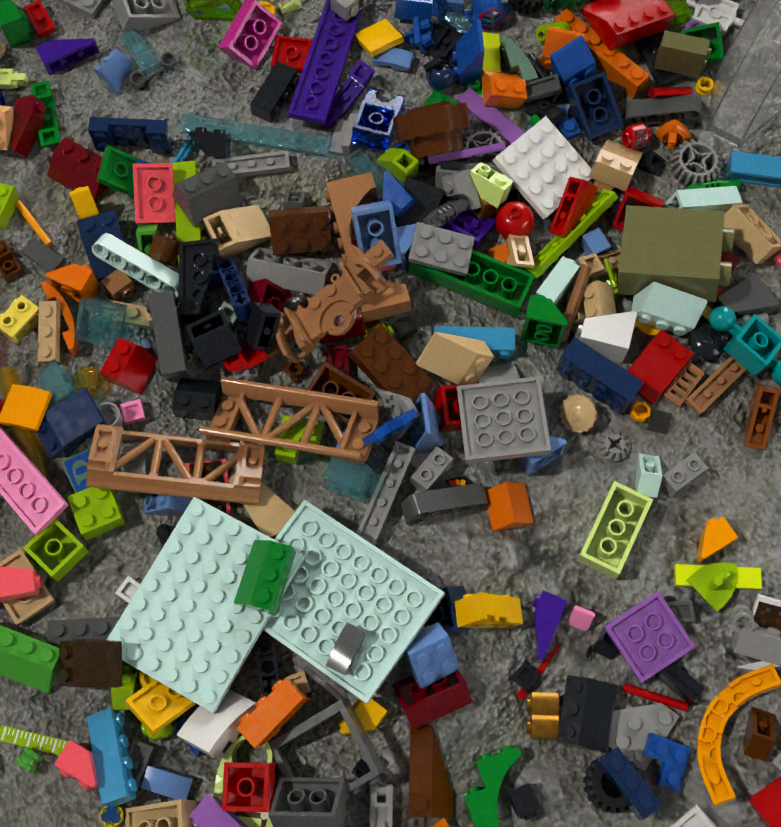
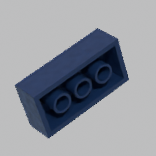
[556,337,644,415]

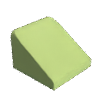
[277,0,302,14]

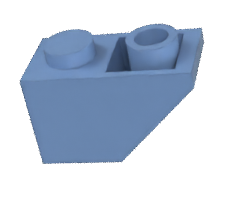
[144,493,191,517]

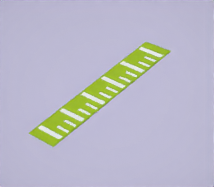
[0,725,68,756]

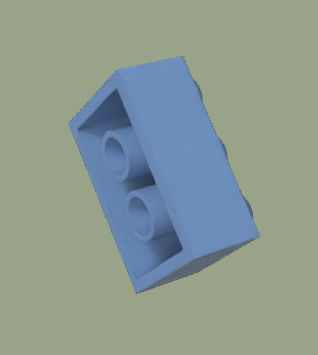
[350,200,402,267]

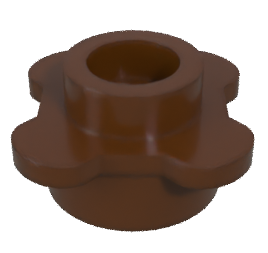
[284,361,308,382]

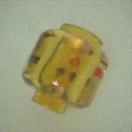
[74,366,102,396]

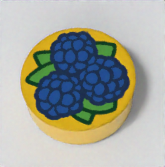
[100,805,124,827]

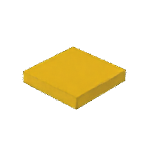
[354,19,404,57]

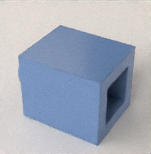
[579,228,611,255]

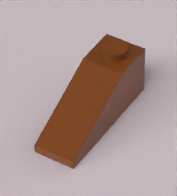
[744,383,780,450]

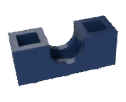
[595,747,662,820]

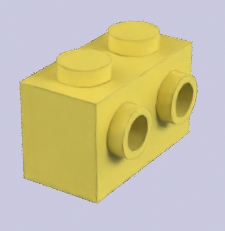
[0,295,39,345]

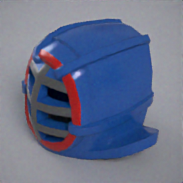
[464,0,510,30]

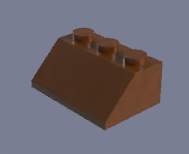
[307,361,377,424]

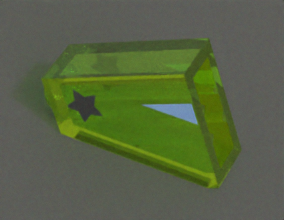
[185,0,243,21]

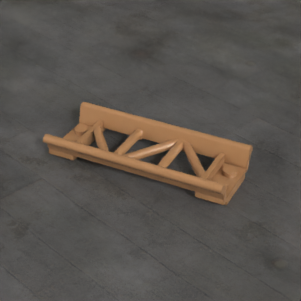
[199,377,380,464]
[86,424,265,505]

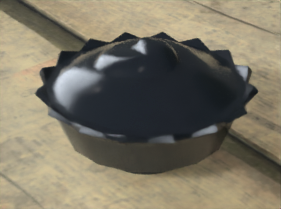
[689,323,728,360]

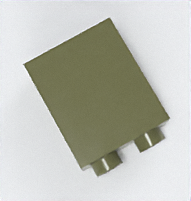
[618,205,734,302]

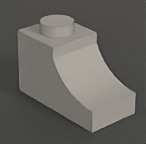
[441,169,481,211]

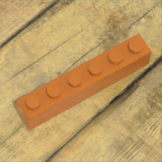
[553,8,650,99]

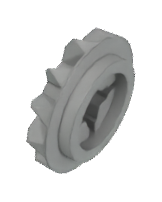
[597,429,630,462]

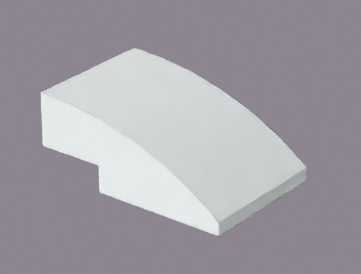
[177,689,256,760]

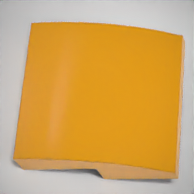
[0,384,53,431]

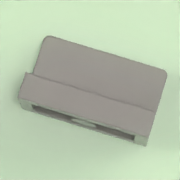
[329,113,360,157]

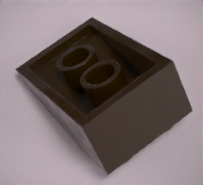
[59,639,122,687]

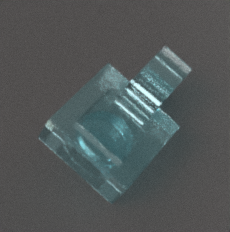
[445,11,469,33]

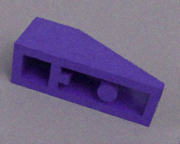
[35,39,99,75]
[532,590,567,664]

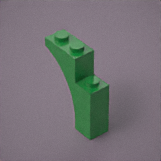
[463,744,521,827]

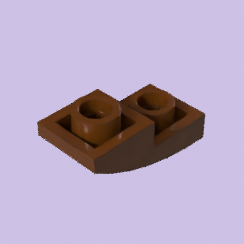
[0,239,25,283]

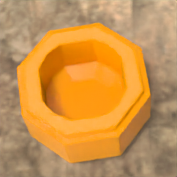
[630,402,650,423]

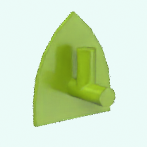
[687,562,738,612]

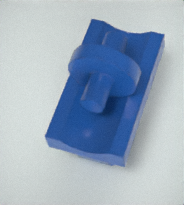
[404,16,435,55]

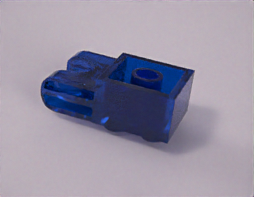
[352,88,405,151]

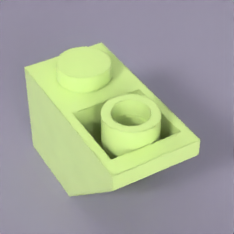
[470,162,513,208]

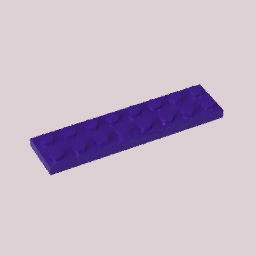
[288,0,363,125]

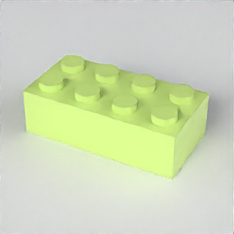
[576,481,653,579]

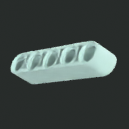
[92,233,179,297]

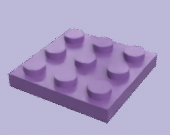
[603,591,695,683]

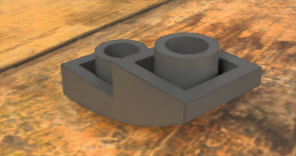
[326,623,367,675]

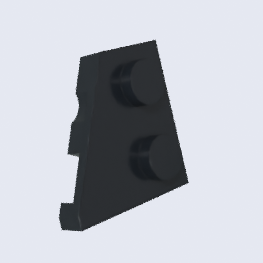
[429,19,464,61]

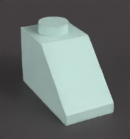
[635,454,662,498]

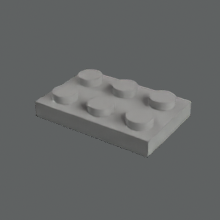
[408,222,475,276]

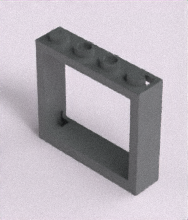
[269,698,387,797]

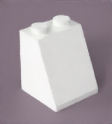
[575,311,637,364]

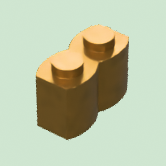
[526,692,559,740]

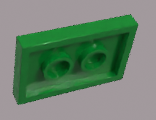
[96,145,139,198]

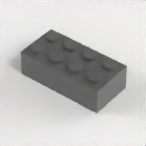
[146,290,191,381]

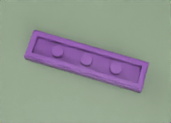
[457,88,525,146]
[428,142,506,164]

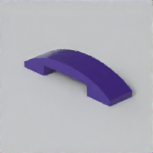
[320,59,375,130]

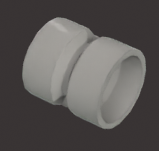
[97,402,125,429]

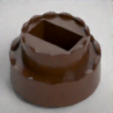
[392,101,470,160]

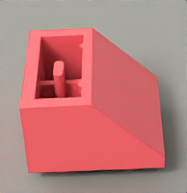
[54,740,99,791]

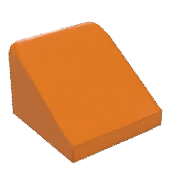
[487,243,510,263]

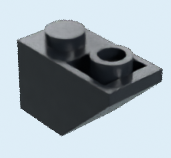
[189,127,231,158]

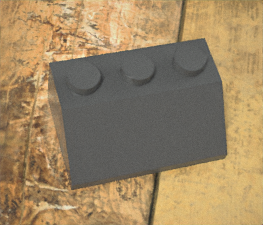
[172,161,242,227]
[268,777,346,827]

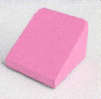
[567,605,595,631]

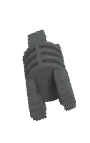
[423,198,469,227]

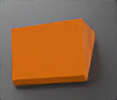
[485,482,534,532]

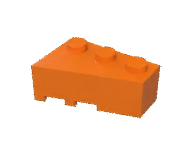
[236,679,312,749]

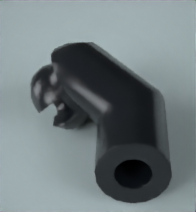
[423,58,451,73]

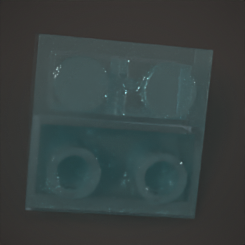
[37,359,76,408]

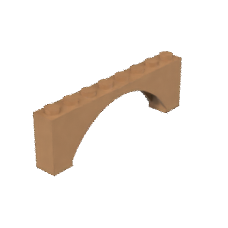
[324,172,411,323]

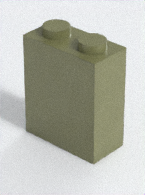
[654,31,711,78]

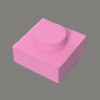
[120,399,146,425]

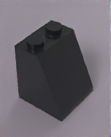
[394,177,448,227]

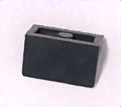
[656,662,705,706]

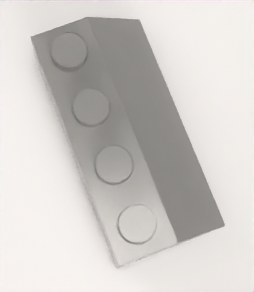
[245,246,333,297]

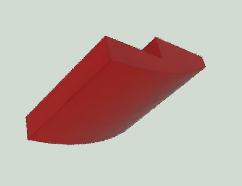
[646,87,693,98]
[223,341,269,372]

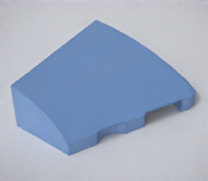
[94,49,132,94]

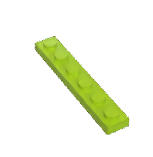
[523,189,618,279]

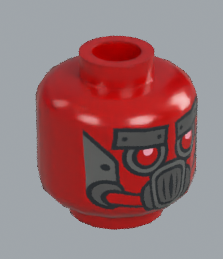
[622,123,652,150]

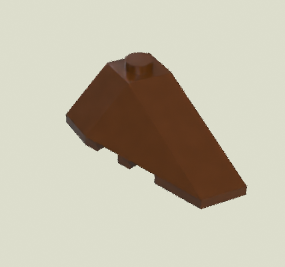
[408,725,454,819]

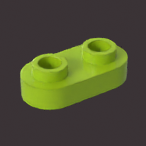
[536,20,571,44]

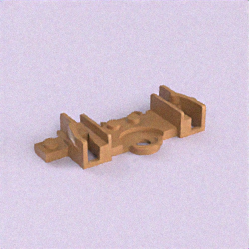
[264,239,394,364]

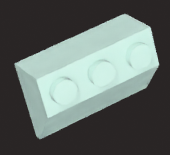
[632,282,707,336]

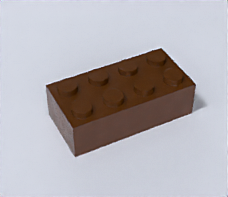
[347,324,436,404]

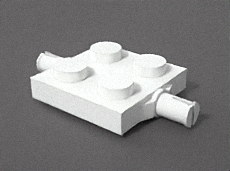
[685,0,746,36]

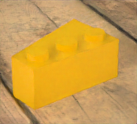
[455,592,523,628]

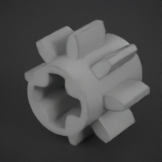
[233,366,259,382]

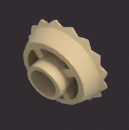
[559,394,597,434]

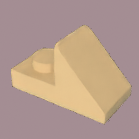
[506,234,534,268]

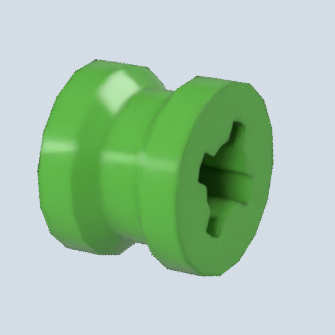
[14,746,44,774]

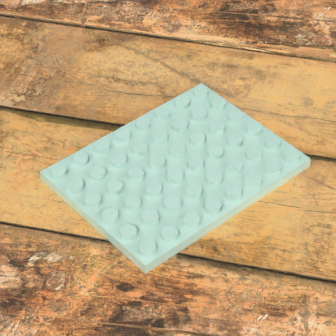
[107,497,305,714]
[263,499,445,705]

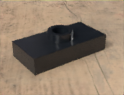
[525,99,566,125]

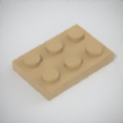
[0,549,56,626]

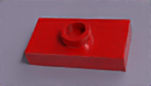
[23,0,56,38]

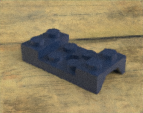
[88,117,173,155]

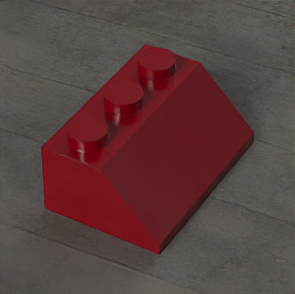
[47,137,108,202]
[392,670,473,730]

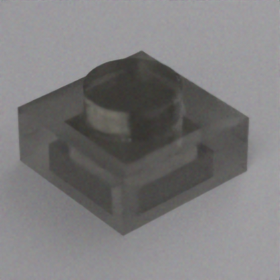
[646,409,672,435]

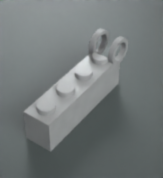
[730,605,781,666]

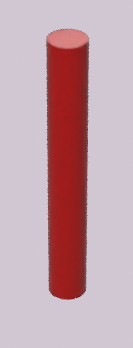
[622,683,689,712]

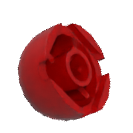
[496,201,535,240]

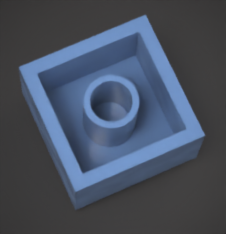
[404,622,460,689]

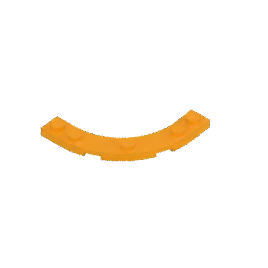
[697,664,781,807]

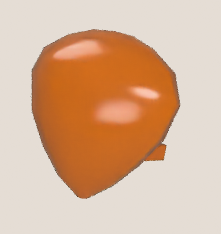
[655,119,692,150]

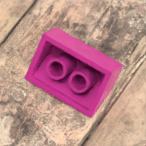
[218,0,283,69]

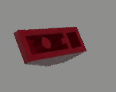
[12,95,46,159]

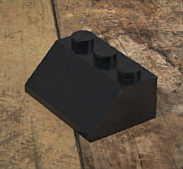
[557,675,617,753]

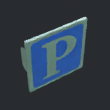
[61,447,91,493]

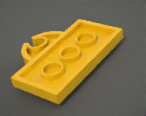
[125,671,196,735]

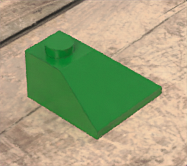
[681,22,724,64]

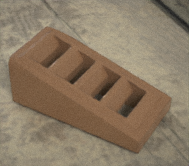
[663,362,705,407]

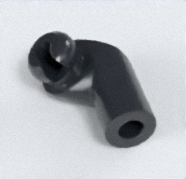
[156,524,170,546]

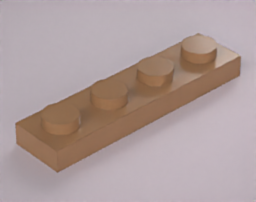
[684,356,746,416]

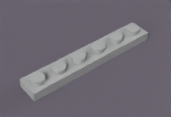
[356,441,416,546]

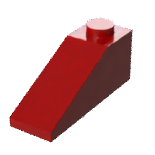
[549,177,598,237]

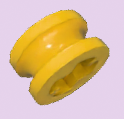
[695,76,714,96]

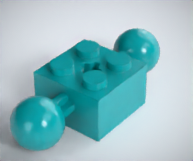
[709,306,781,385]

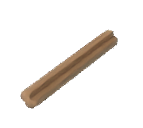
[562,264,592,342]

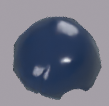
[426,68,455,91]

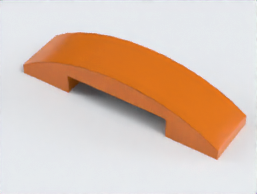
[41,281,79,357]

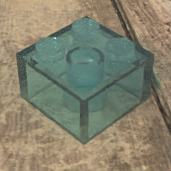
[74,297,127,348]
[323,456,373,503]

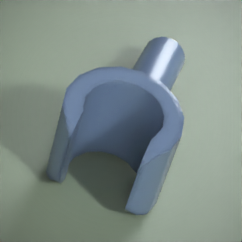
[141,338,153,353]

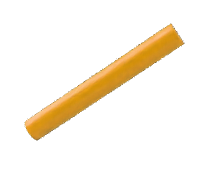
[15,201,53,247]

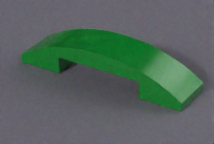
[30,81,61,148]

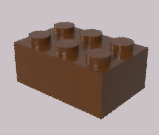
[269,205,332,255]

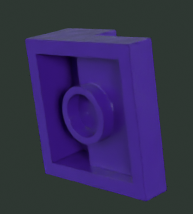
[443,210,496,251]

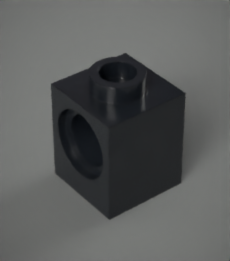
[506,783,541,821]

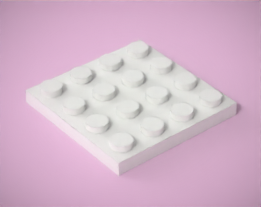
[492,116,592,220]

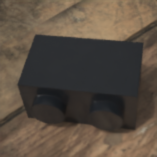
[244,302,282,351]

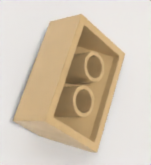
[723,204,781,264]

